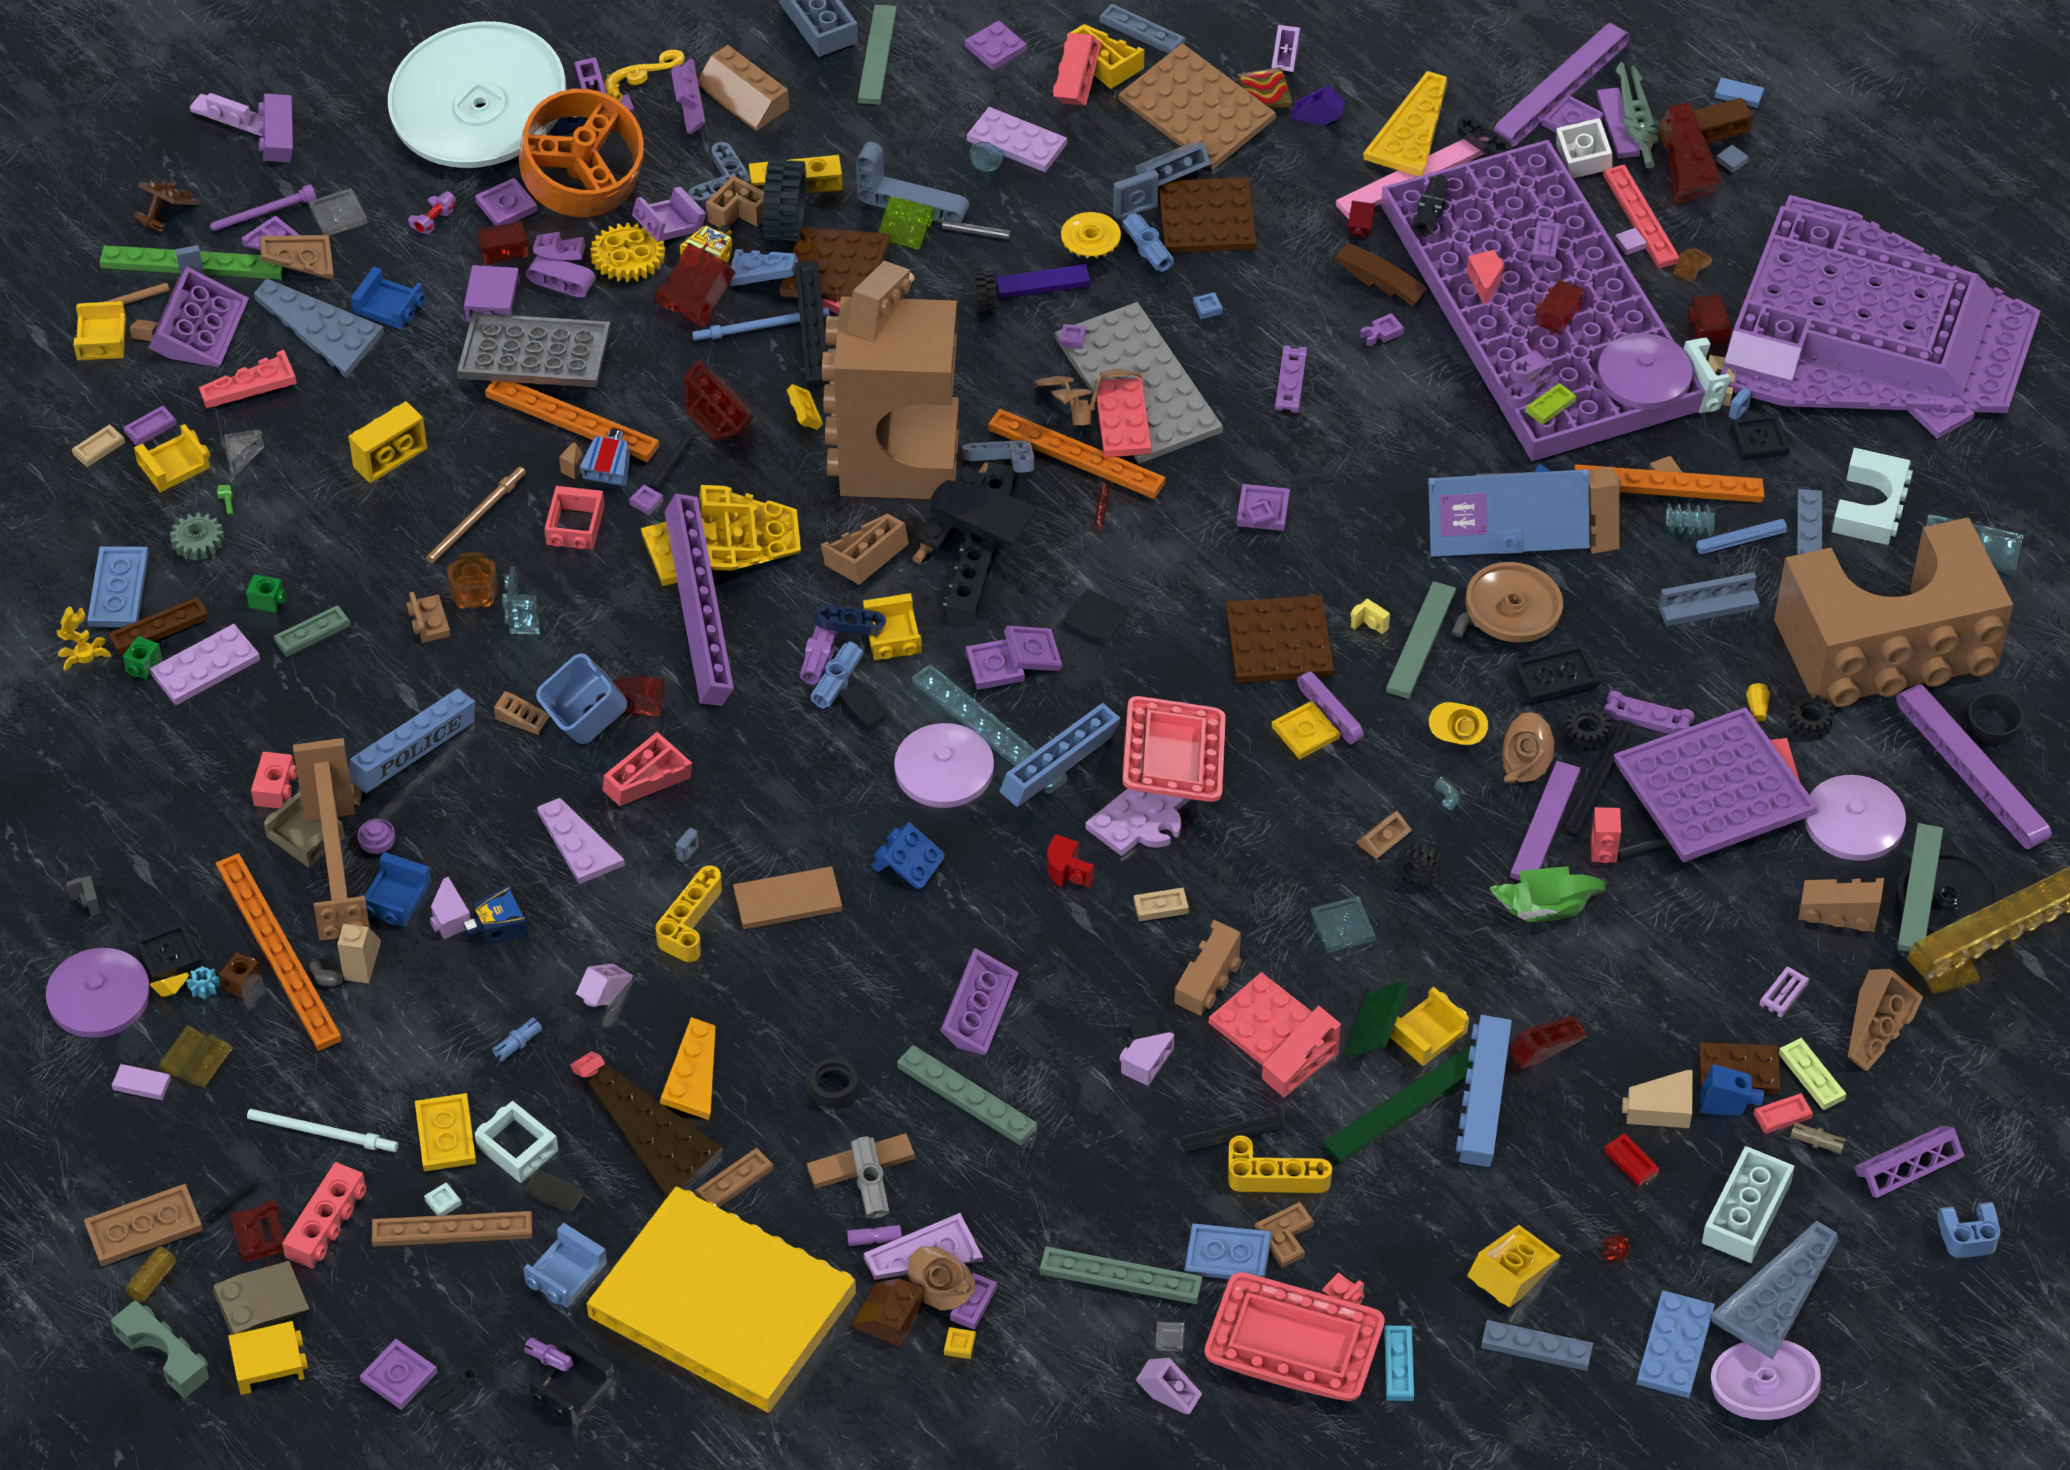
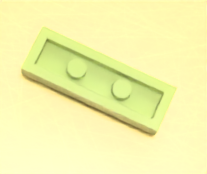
[1779,1038,1846,1110]

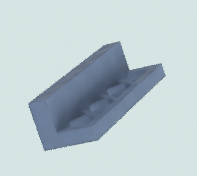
[1659,572,1760,626]

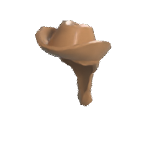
[1502,712,1554,784]
[907,1246,975,1310]

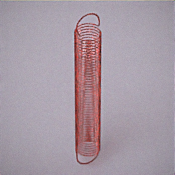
[1093,479,1110,533]

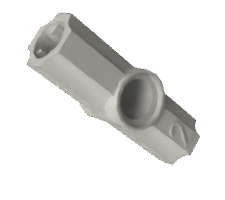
[851,1136,889,1219]

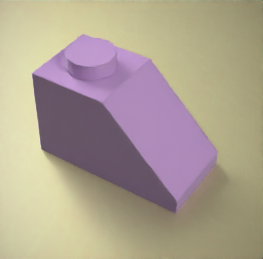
[430,877,471,939]
[576,964,633,1007]
[1119,1032,1174,1086]
[1136,1358,1202,1415]

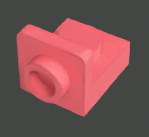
[1321,1273,1364,1304]

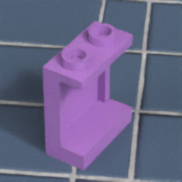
[632,187,706,242]
[464,265,520,322]

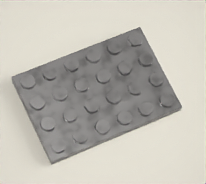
[457,313,611,387]

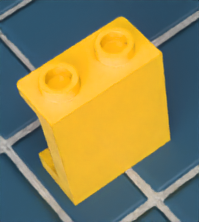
[74,301,126,360]
[134,424,211,492]
[863,593,922,660]
[1390,987,1469,1066]
[229,1321,308,1395]

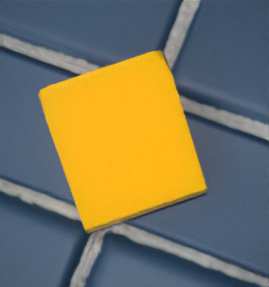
[150,973,189,997]

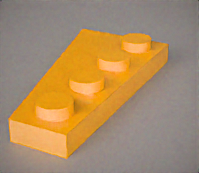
[660,1017,715,1120]

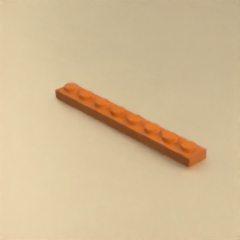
[485,381,659,462]
[988,409,1165,499]
[1574,464,1764,503]

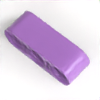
[526,255,596,298]

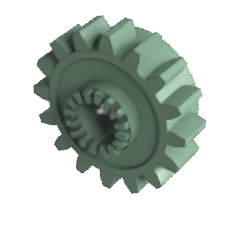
[170,513,224,560]

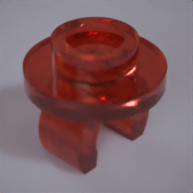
[1602,1233,1630,1260]

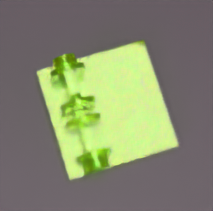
[878,196,933,250]

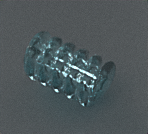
[1665,503,1715,536]

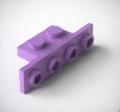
[671,58,705,135]

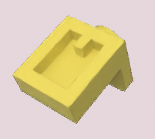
[1351,599,1390,634]

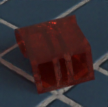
[654,243,736,327]

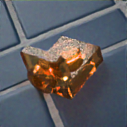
[1674,247,1713,282]

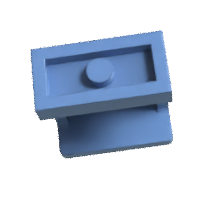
[523,1223,607,1307]

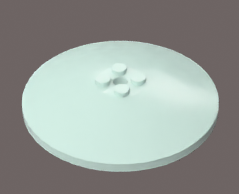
[388,21,566,168]

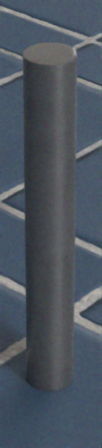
[942,220,1011,240]

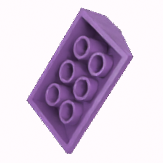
[148,266,249,368]

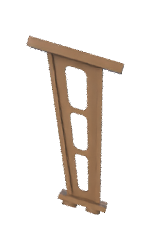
[293,738,370,941]

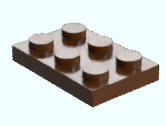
[1699,1042,1780,1094]

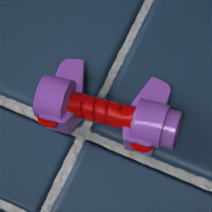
[408,191,456,235]

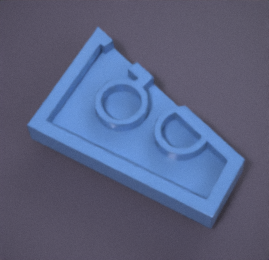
[728,249,798,286]

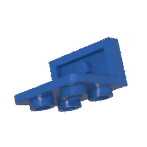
[871,822,945,889]

